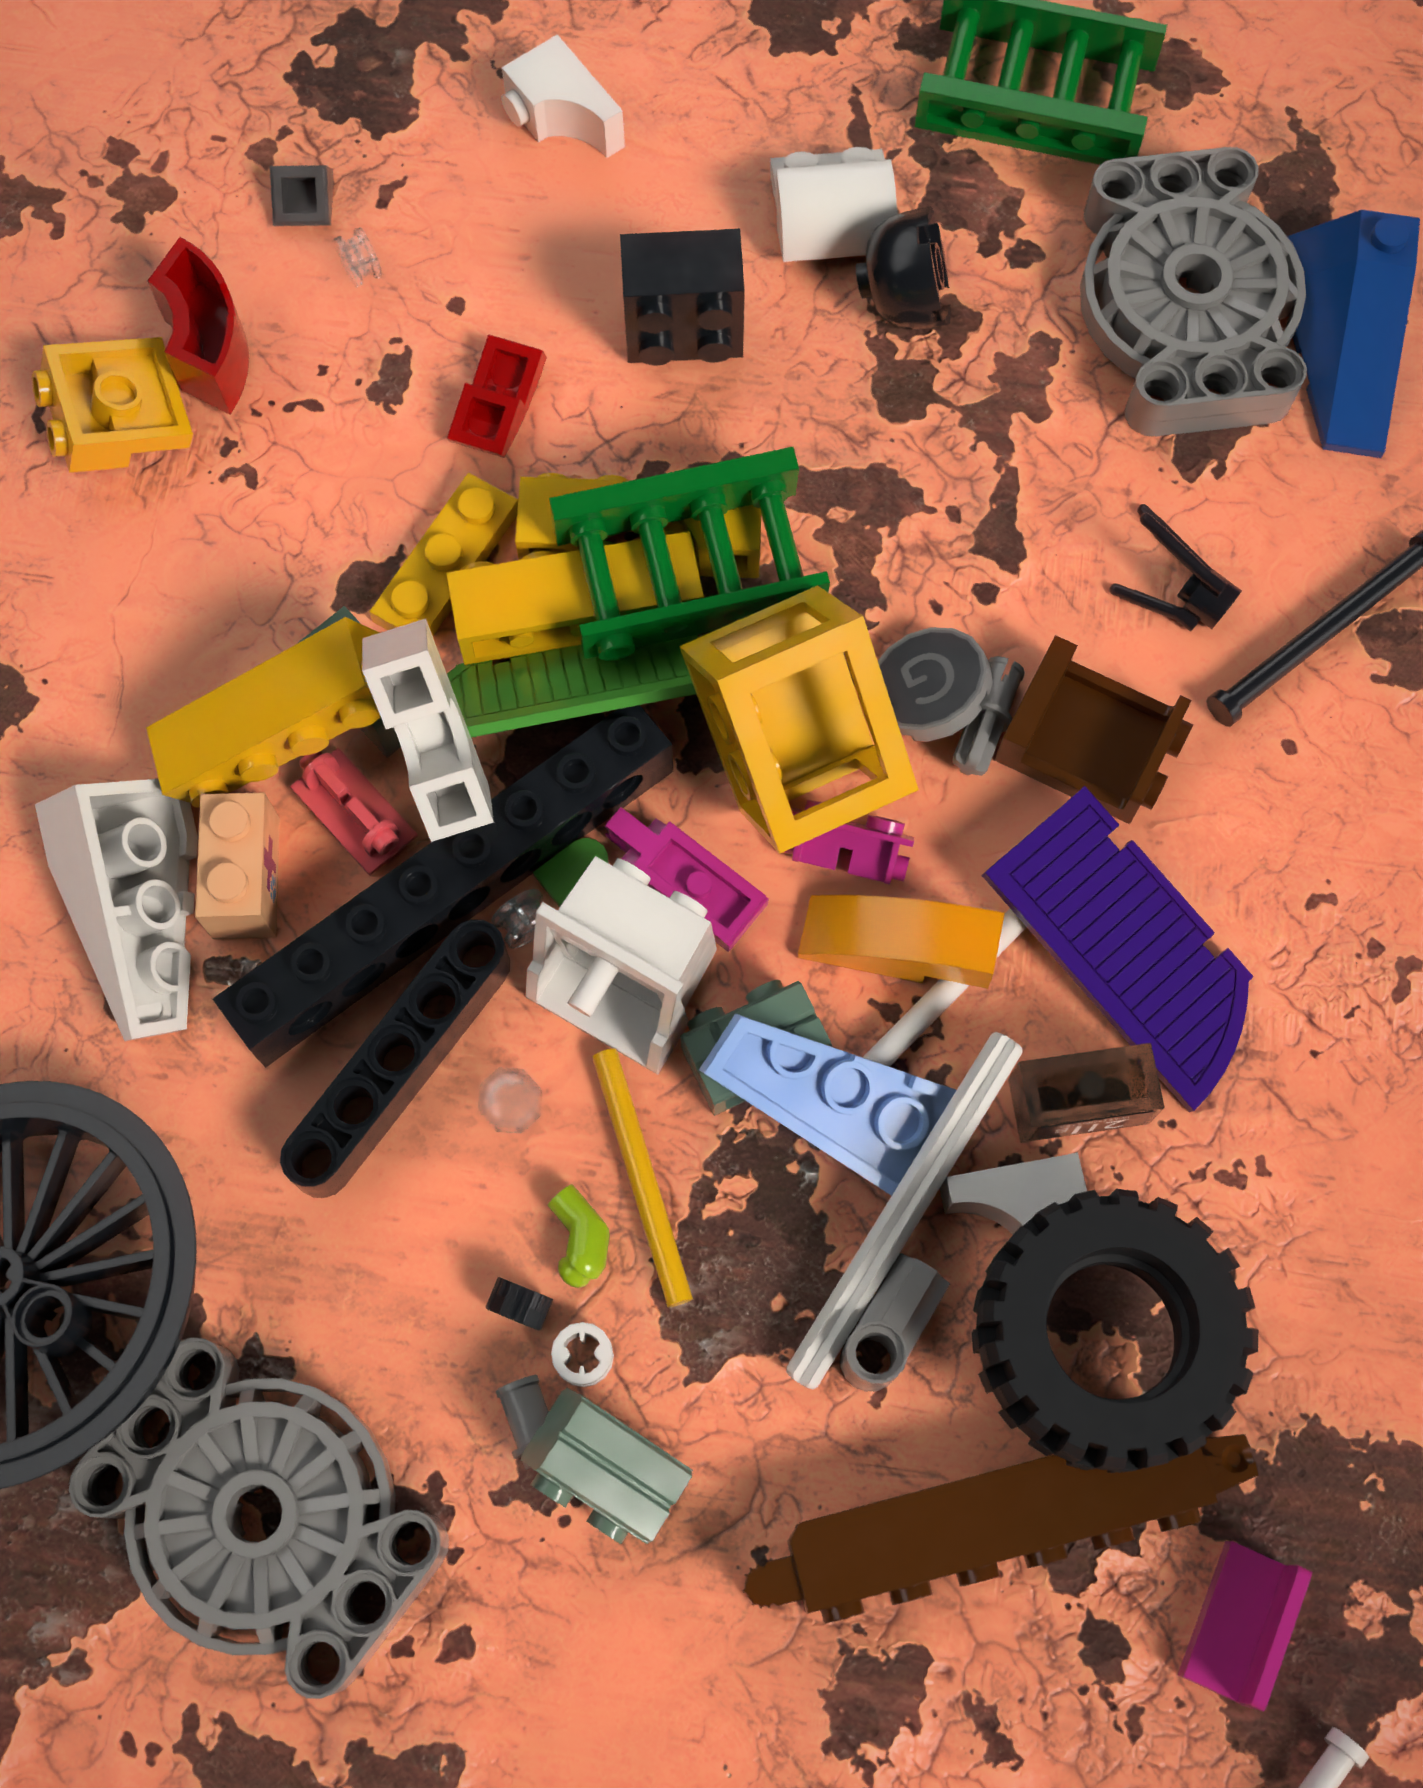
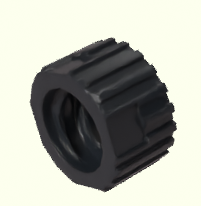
[485,1277,553,1330]

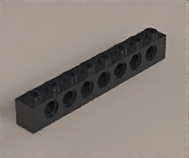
[212,705,674,1068]

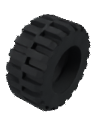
[971,1189,1259,1473]

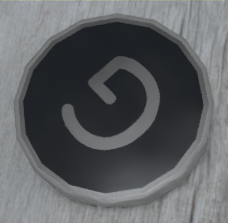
[878,627,993,742]

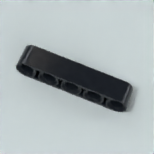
[280,919,510,1198]

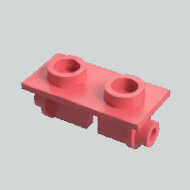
[290,748,418,876]

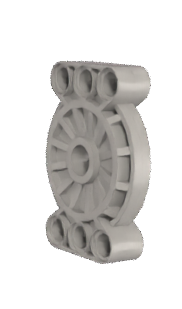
[1080,147,1307,437]
[69,1338,449,1699]

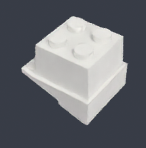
[526,856,717,1075]

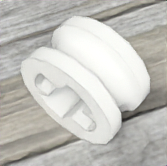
[551,1322,614,1387]

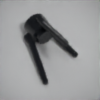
[1109,504,1242,632]

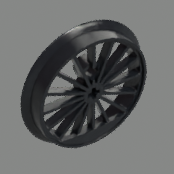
[0,1081,197,1489]

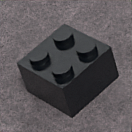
[620,228,745,366]

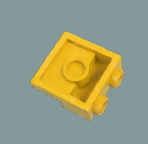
[32,337,193,473]

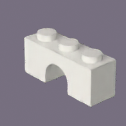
[362,618,494,842]

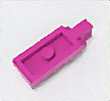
[605,807,769,952]

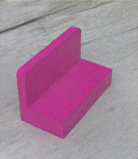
[1178,1541,1312,1711]

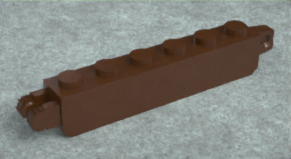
[742,1434,1258,1624]

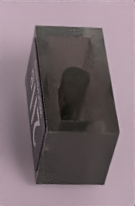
[1008,1043,1165,1143]

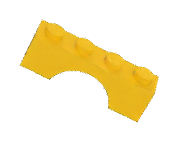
[515,473,762,578]

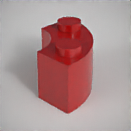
[147,237,249,415]

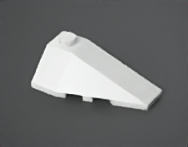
[35,779,198,1041]

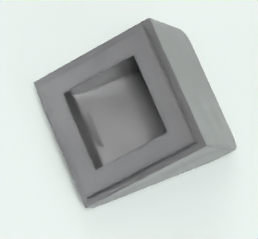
[270,165,334,226]

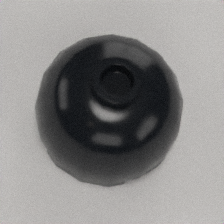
[856,206,951,329]

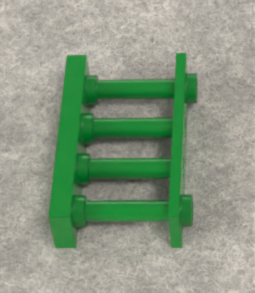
[914,0,1167,165]
[549,447,830,661]

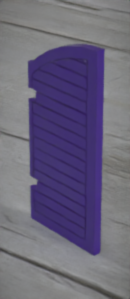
[981,786,1254,1113]

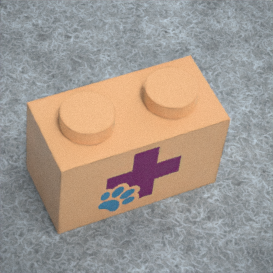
[195,792,280,939]

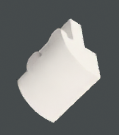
[770,147,897,262]

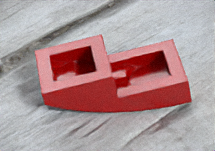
[447,334,547,458]

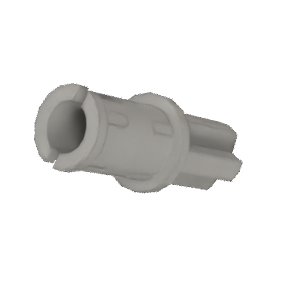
[952,656,1025,776]

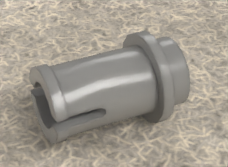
[496,1375,549,1470]

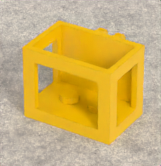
[679,585,919,854]

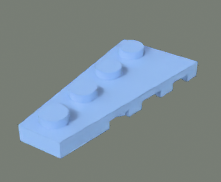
[699,1013,989,1196]

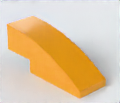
[798,895,1005,989]

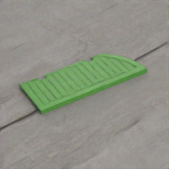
[447,635,699,738]

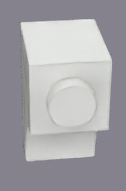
[501,34,625,158]
[939,1152,1087,1235]

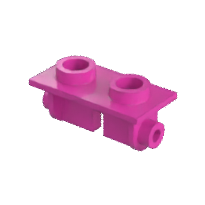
[785,800,915,885]

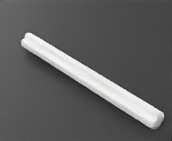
[786,1032,1023,1390]

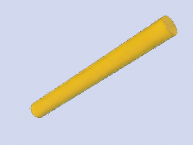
[592,1048,693,1307]

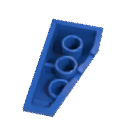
[1288,209,1420,458]

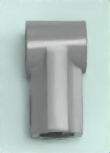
[840,1253,950,1392]

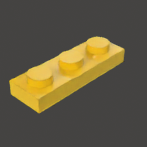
[369,472,518,636]

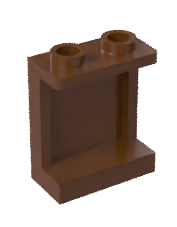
[995,635,1193,824]

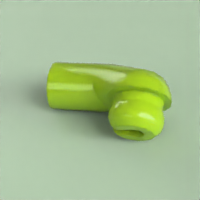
[548,1184,610,1288]

